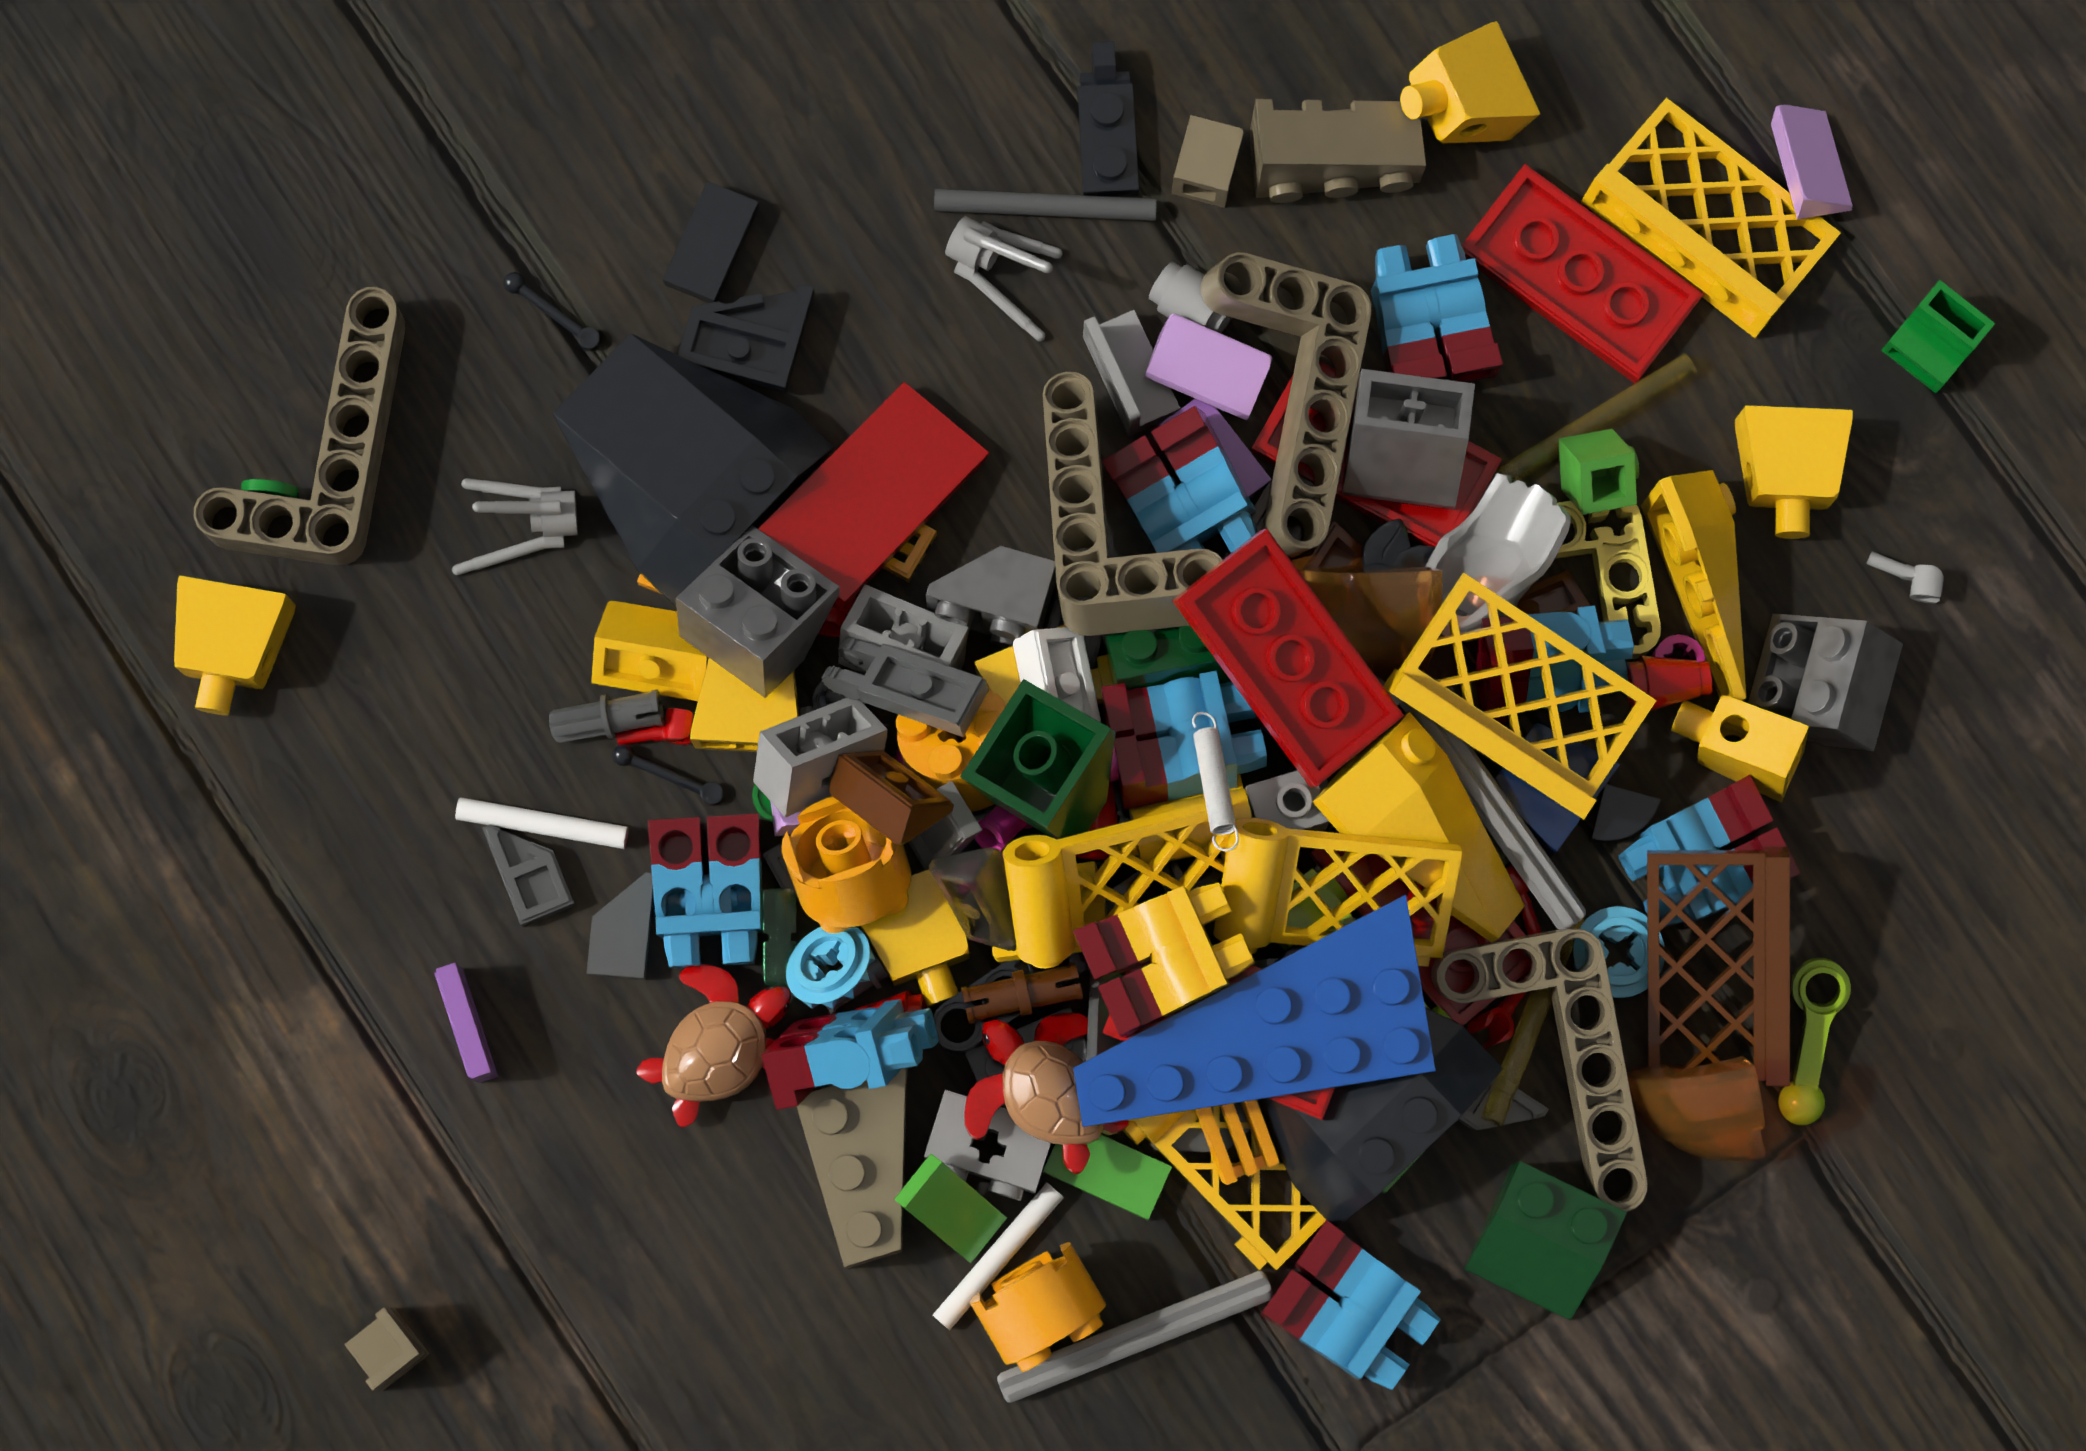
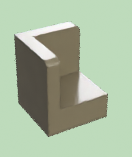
[1171,115,1243,208]
[344,1307,429,1391]

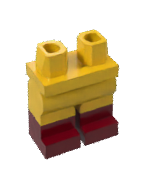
[1073,883,1255,1038]

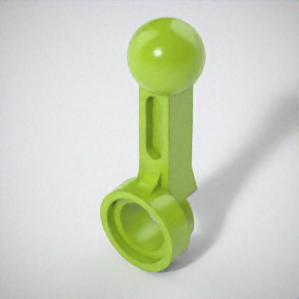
[1778,958,1851,1125]

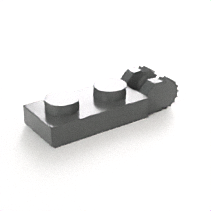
[822,637,989,737]

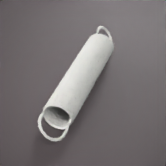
[1192,712,1239,851]

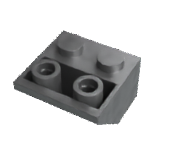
[1342,369,1475,510]
[676,525,840,698]
[926,546,1056,649]
[1748,613,1903,751]

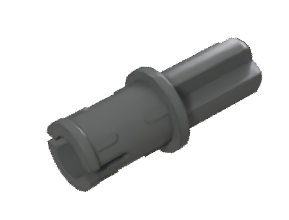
[549,689,665,743]

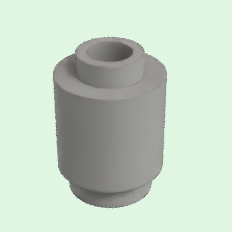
[1149,261,1232,333]

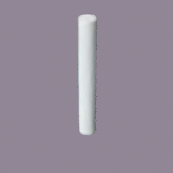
[455,797,629,849]
[933,1182,1064,1330]

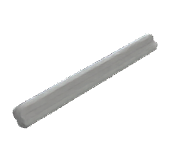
[1400,702,1586,929]
[997,1271,1273,1402]

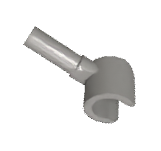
[1866,551,1944,604]

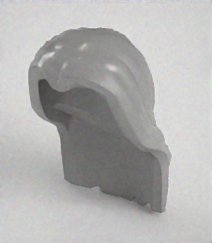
[1416,473,1571,642]

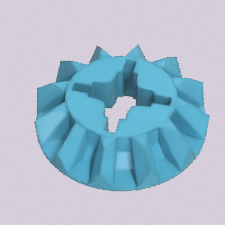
[1572,906,1664,998]
[786,927,876,1009]

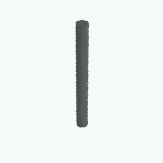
[934,189,1157,221]

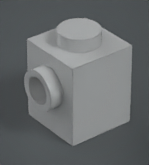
[1245,770,1330,831]

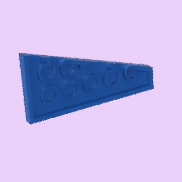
[1073,895,1436,1127]

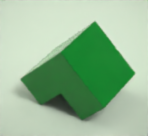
[1881,280,1995,394]

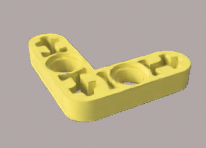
[1555,501,1661,659]

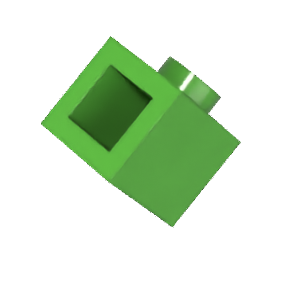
[1559,429,1639,515]

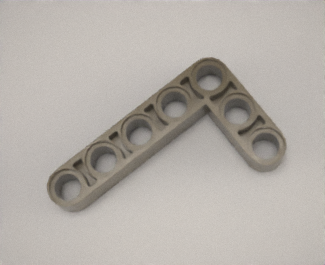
[1201,252,1371,558]
[194,287,405,566]
[1043,372,1223,636]
[1431,928,1647,1212]

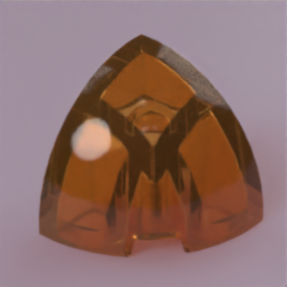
[1299,565,1442,673]
[1627,1056,1765,1162]

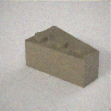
[1249,99,1426,203]
[796,1067,908,1269]

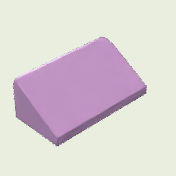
[1771,105,1853,219]
[1144,314,1272,421]

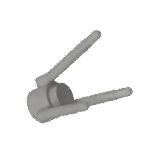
[945,216,1062,342]
[452,478,578,575]

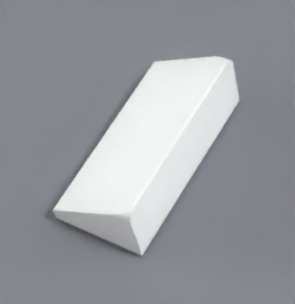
[1013,627,1101,722]

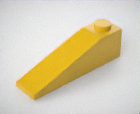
[1641,470,1746,701]
[1313,712,1525,943]

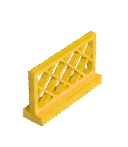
[1581,97,1841,338]
[1383,573,1657,820]

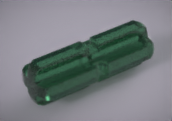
[762,888,797,987]

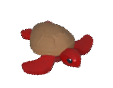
[636,964,791,1127]
[964,1013,1129,1174]

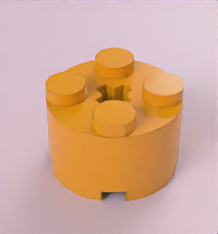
[896,686,1006,812]
[782,796,911,934]
[969,1242,1106,1372]

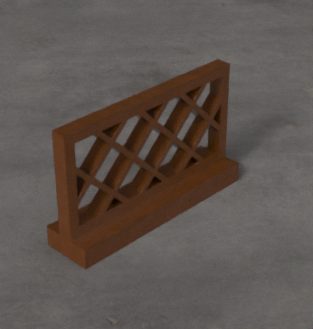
[1647,847,1790,1086]

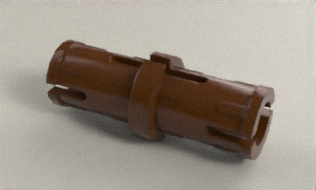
[961,962,1083,1024]

